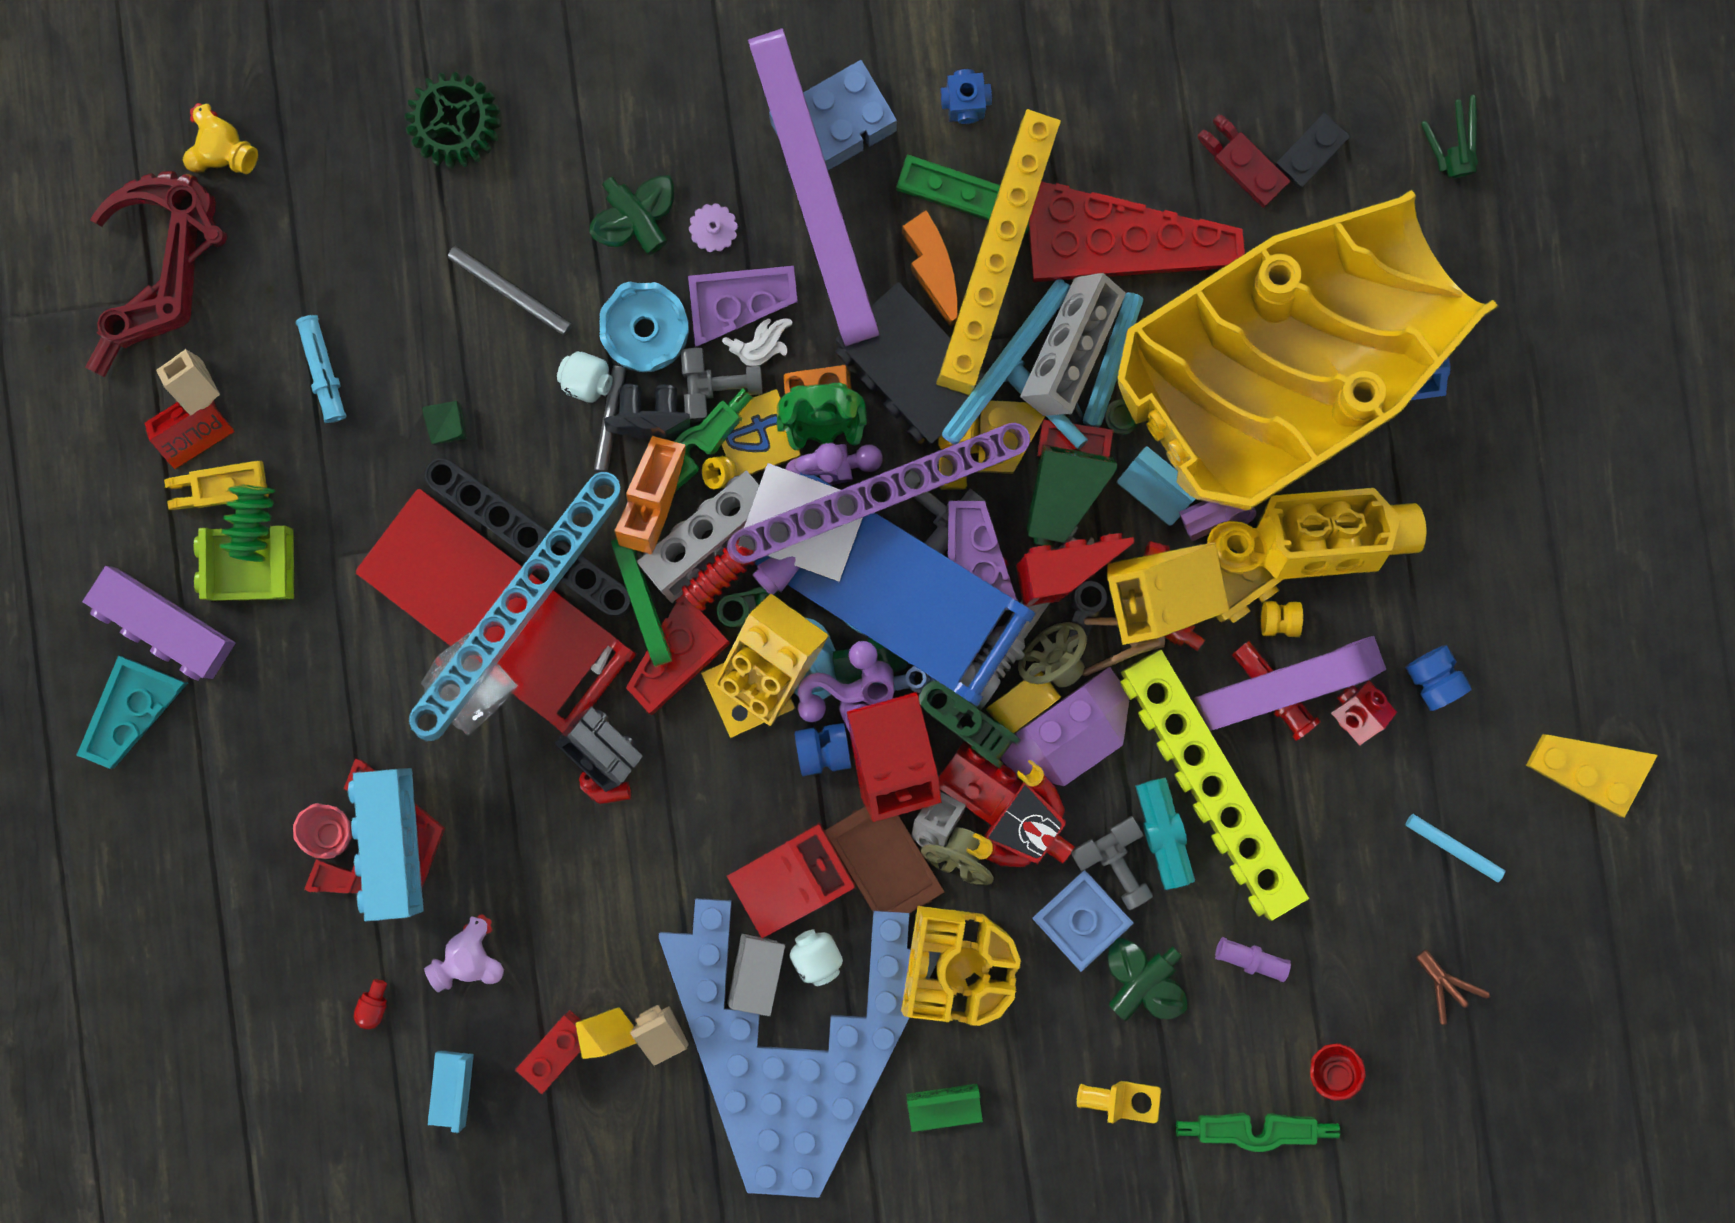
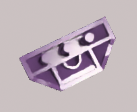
[993,666,1129,786]

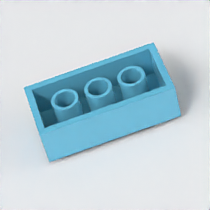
[348,768,424,921]

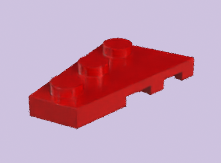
[626,594,730,715]

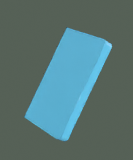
[1117,446,1195,526]
[428,1051,474,1133]

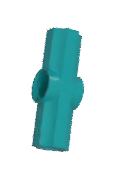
[1135,778,1195,890]

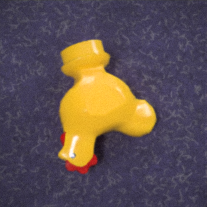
[182,103,258,174]

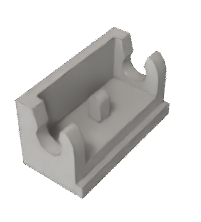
[727,933,785,1016]

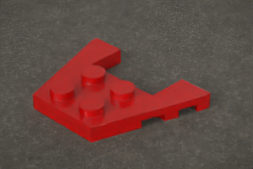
[304,759,445,893]

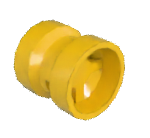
[1261,601,1303,637]

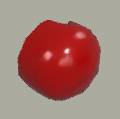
[1310,1043,1365,1101]

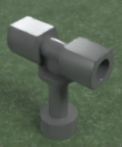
[681,348,763,423]
[904,471,986,555]
[1071,816,1153,910]

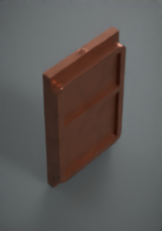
[825,806,944,913]

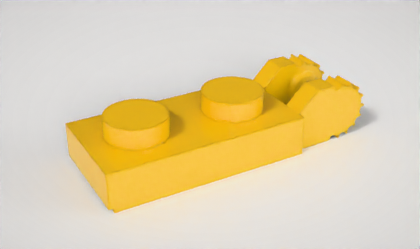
[164,461,268,510]

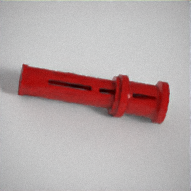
[1232,640,1321,741]

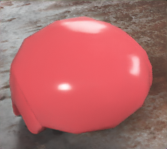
[293,803,352,859]

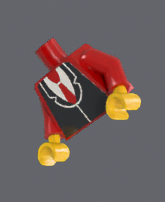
[966,760,1075,867]

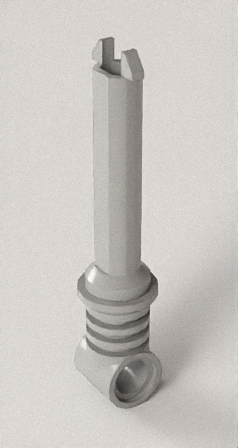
[960,527,1094,711]

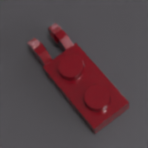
[1197,114,1290,208]

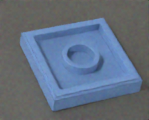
[1032,870,1133,971]

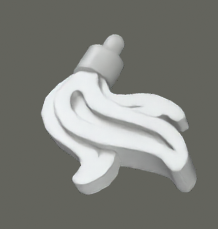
[722,319,793,367]

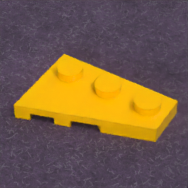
[1526,734,1658,818]

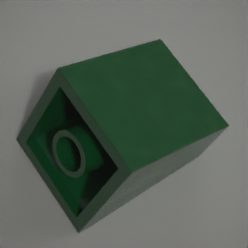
[1026,444,1117,547]

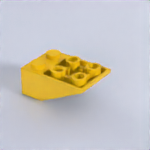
[1107,542,1229,645]
[713,594,829,726]

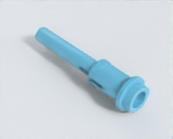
[1004,360,1088,450]

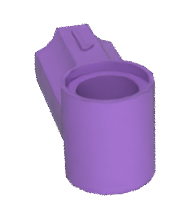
[1179,501,1256,541]

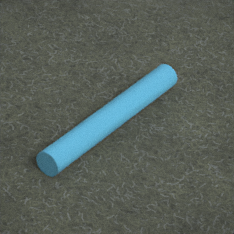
[1405,814,1505,882]

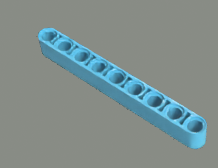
[409,472,620,741]

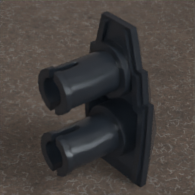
[604,384,691,441]

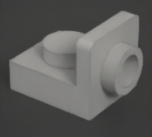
[911,792,966,847]

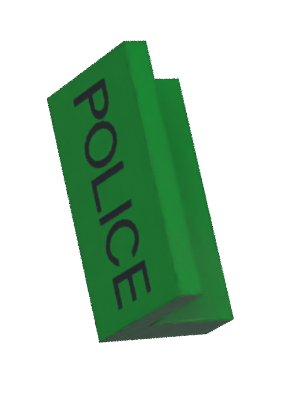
[906,1084,983,1132]

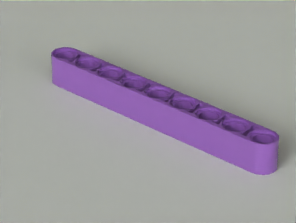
[748,28,880,346]
[727,423,1030,564]

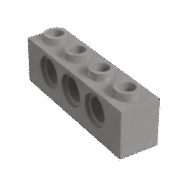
[1020,273,1126,416]
[637,470,759,603]

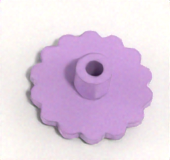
[689,204,738,252]

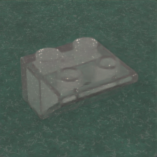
[421,632,517,736]

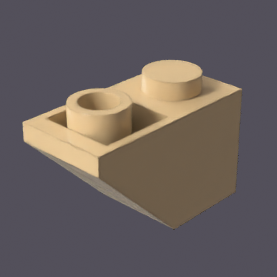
[156,349,220,416]
[631,1005,689,1066]

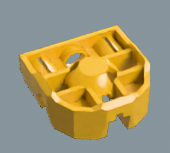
[901,906,1021,1026]

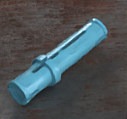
[296,315,347,423]

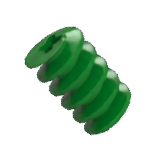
[219,484,276,562]

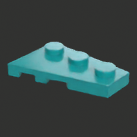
[77,656,188,769]

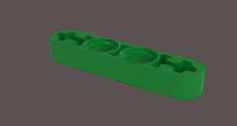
[611,538,673,667]

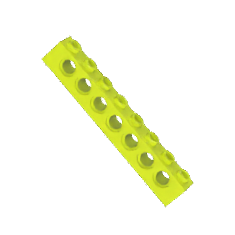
[1120,650,1309,920]

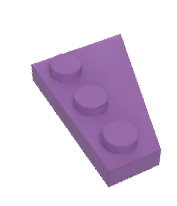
[688,266,798,347]
[948,501,1017,610]

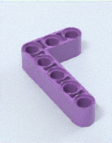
[1194,636,1386,731]

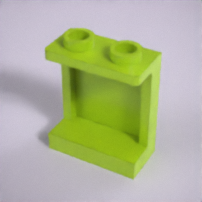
[194,526,294,601]

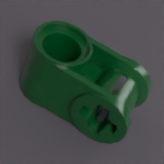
[717,587,780,628]

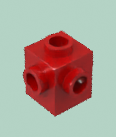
[1331,680,1397,745]

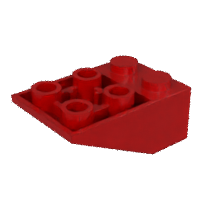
[1016,533,1134,607]
[847,692,942,822]
[727,823,855,938]

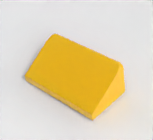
[576,1008,637,1059]

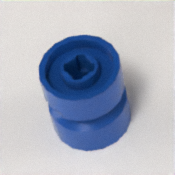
[1405,645,1472,711]
[795,723,852,776]

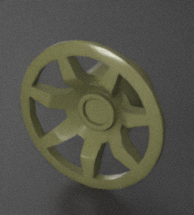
[1018,622,1087,687]
[921,827,994,885]

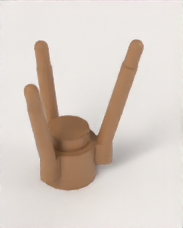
[1082,617,1165,676]

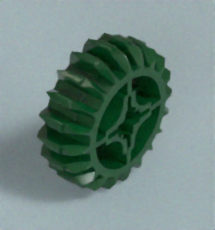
[405,71,501,169]

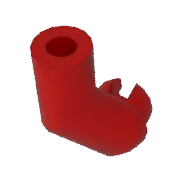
[579,772,631,804]

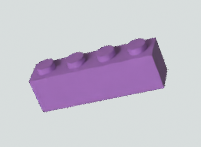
[83,566,236,681]

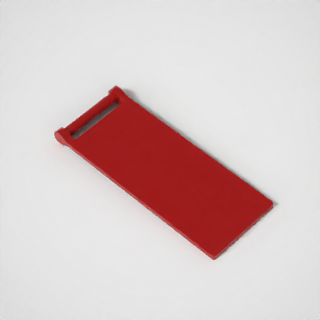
[356,489,637,733]

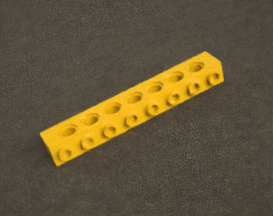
[936,109,1061,395]

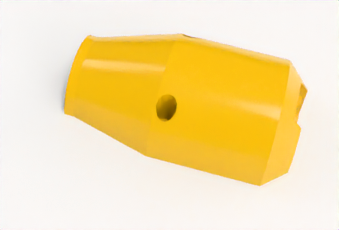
[1117,190,1497,510]

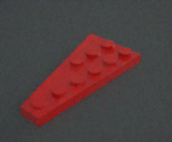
[1028,182,1245,282]

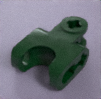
[919,681,1021,769]

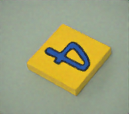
[722,389,801,476]

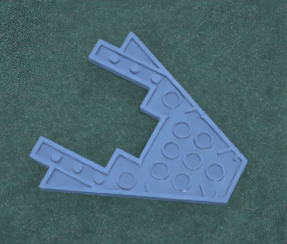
[659,898,940,1198]

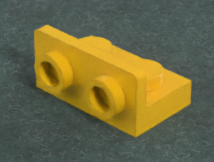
[1216,566,1283,623]

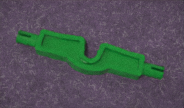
[674,388,753,492]
[1176,1113,1340,1152]

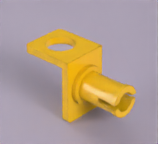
[1077,1081,1161,1123]

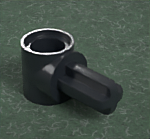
[1067,578,1111,646]

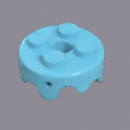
[599,282,689,372]

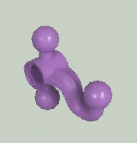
[785,443,883,485]
[798,641,894,722]

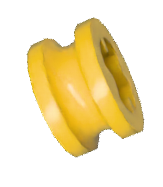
[702,456,737,489]

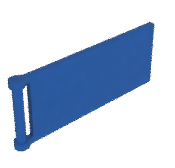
[755,473,1036,706]

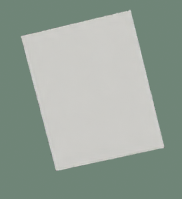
[738,463,863,581]

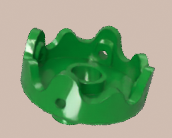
[777,383,867,451]

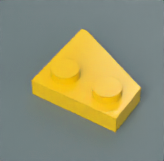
[978,401,1045,474]

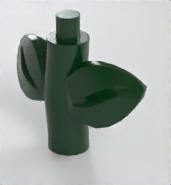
[589,175,674,256]
[1108,938,1187,1022]

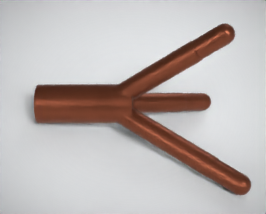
[1415,949,1490,1025]

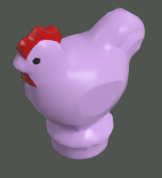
[424,914,504,993]

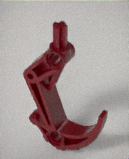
[85,171,227,377]

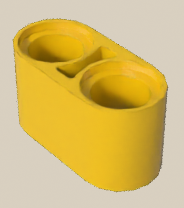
[986,671,1061,733]

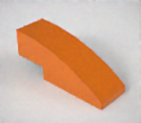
[902,211,957,327]
[615,436,686,554]

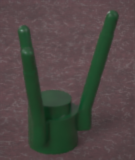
[1421,95,1478,179]

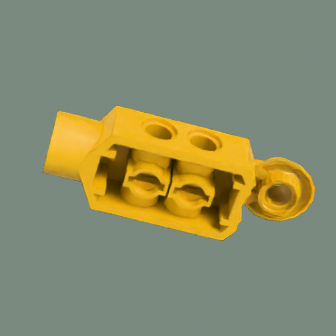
[1207,488,1426,580]

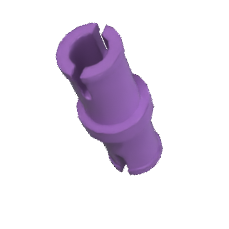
[1215,937,1291,982]

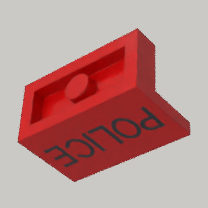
[144,400,234,469]

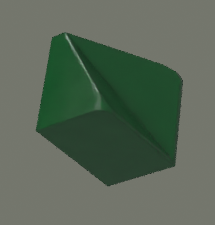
[422,401,467,445]

